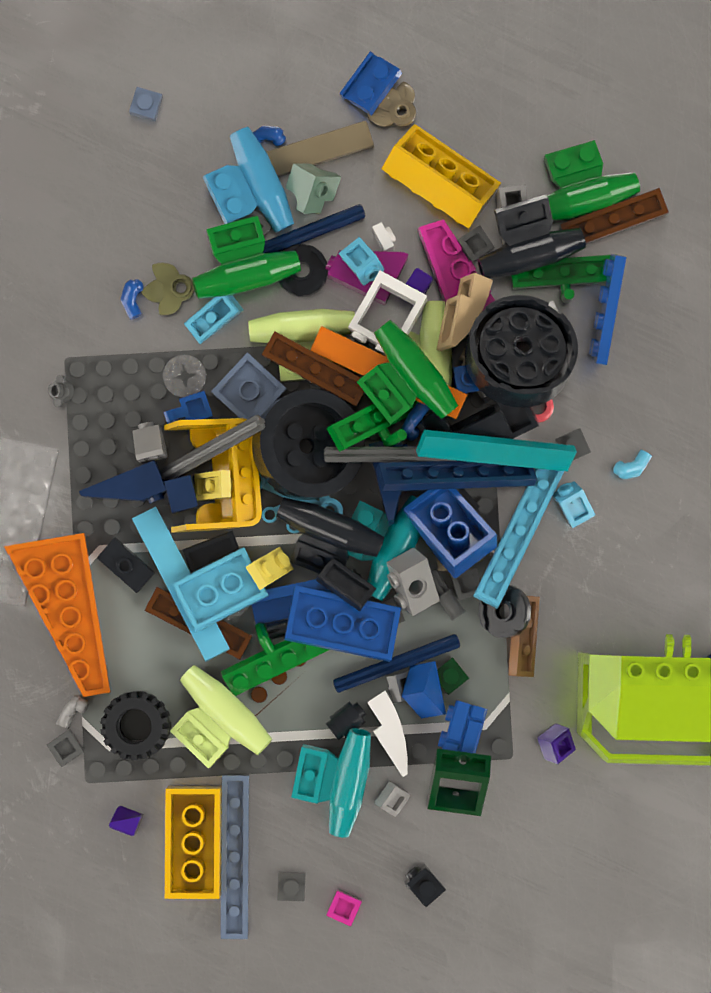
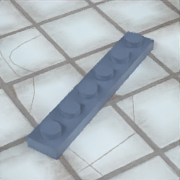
[221,775,249,939]

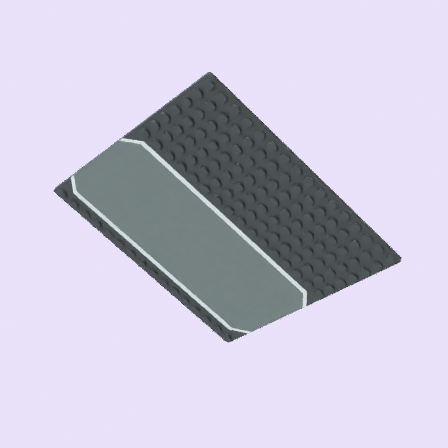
[64,334,513,783]

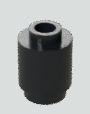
[326,701,367,740]

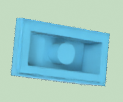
[184,295,244,344]

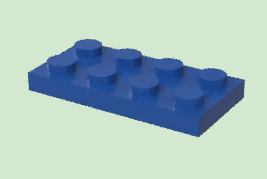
[588,254,626,365]
[284,586,401,662]

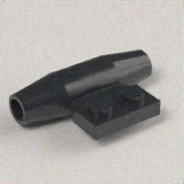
[477,195,586,278]
[276,497,385,574]

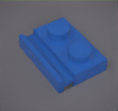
[340,51,402,116]

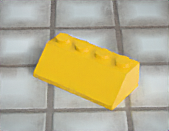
[381,124,501,229]

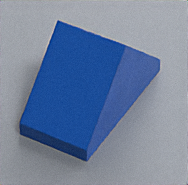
[402,661,446,719]

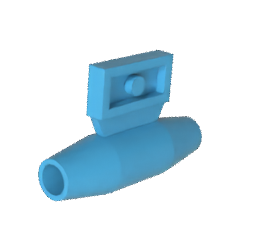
[203,127,294,233]

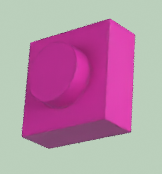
[326,889,362,927]

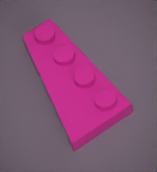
[417,219,495,310]

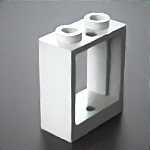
[348,270,428,356]

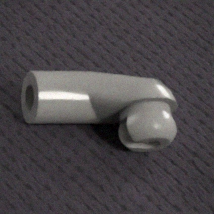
[56,695,89,729]

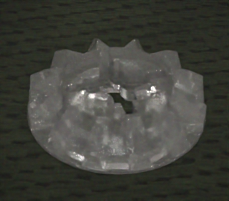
[163,355,206,397]

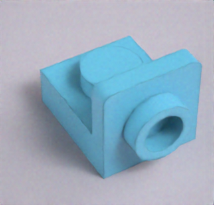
[338,237,384,286]
[553,481,595,528]

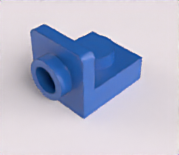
[452,365,480,394]

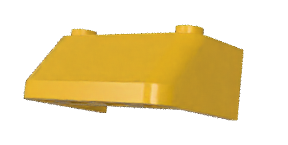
[164,418,262,533]

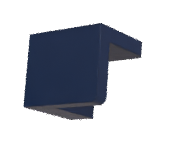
[164,475,198,514]

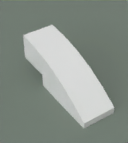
[367,691,408,777]

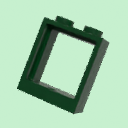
[427,749,491,816]

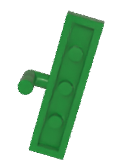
[511,254,617,303]
[327,400,418,452]
[221,622,330,696]

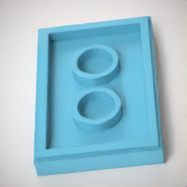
[172,547,269,633]

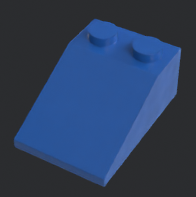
[403,489,497,579]

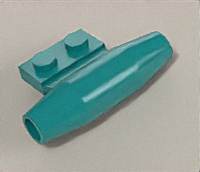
[348,495,421,601]
[291,728,371,838]

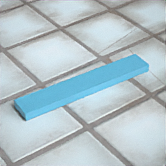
[473,468,564,609]
[132,507,230,662]

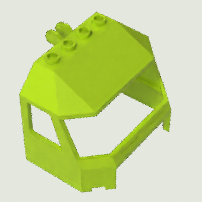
[577,634,711,766]

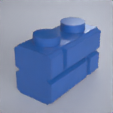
[438,700,488,753]

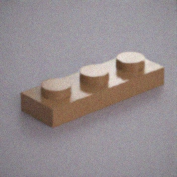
[508,596,540,677]

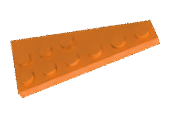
[4,533,111,697]

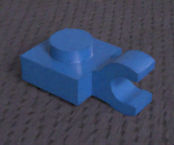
[164,391,213,424]

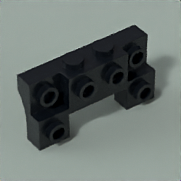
[417,402,539,439]

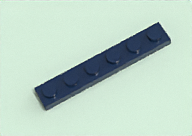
[376,461,537,491]

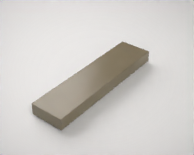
[266,120,374,177]

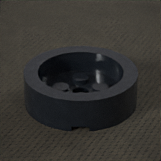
[465,295,578,408]
[252,389,365,500]

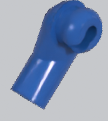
[253,125,286,146]
[121,279,143,320]
[401,402,430,441]

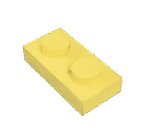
[194,470,233,501]
[246,547,294,590]

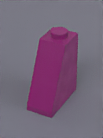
[325,250,409,306]

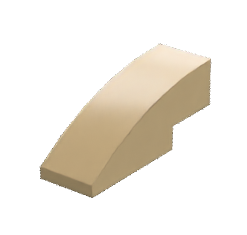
[436,273,493,351]

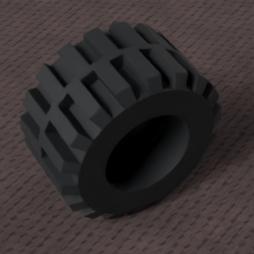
[100,691,171,760]

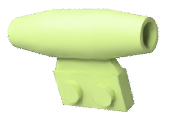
[408,301,453,410]
[248,309,355,382]
[170,665,272,768]

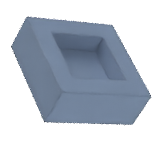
[129,87,163,121]

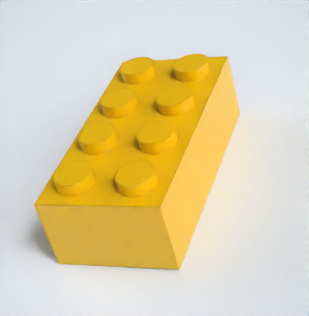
[165,786,222,899]

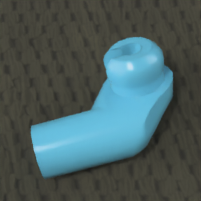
[613,450,652,479]

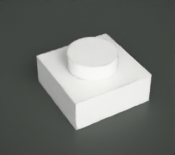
[372,222,396,252]

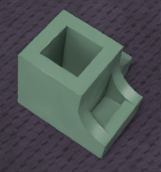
[286,163,341,214]

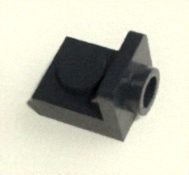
[404,864,446,907]

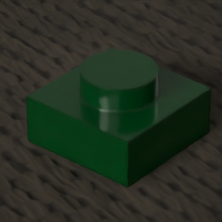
[437,657,469,695]

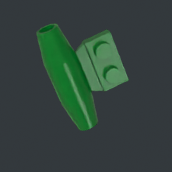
[544,140,640,221]
[192,216,301,299]
[357,319,459,424]

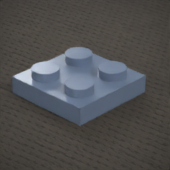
[211,352,287,419]

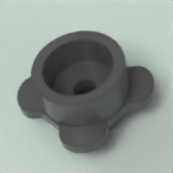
[48,375,74,407]

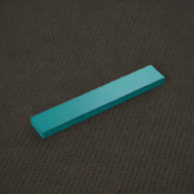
[416,430,577,472]

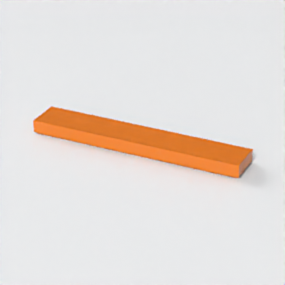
[311,326,468,419]

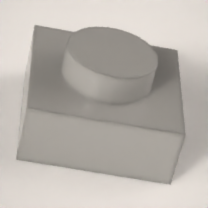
[374,781,411,817]

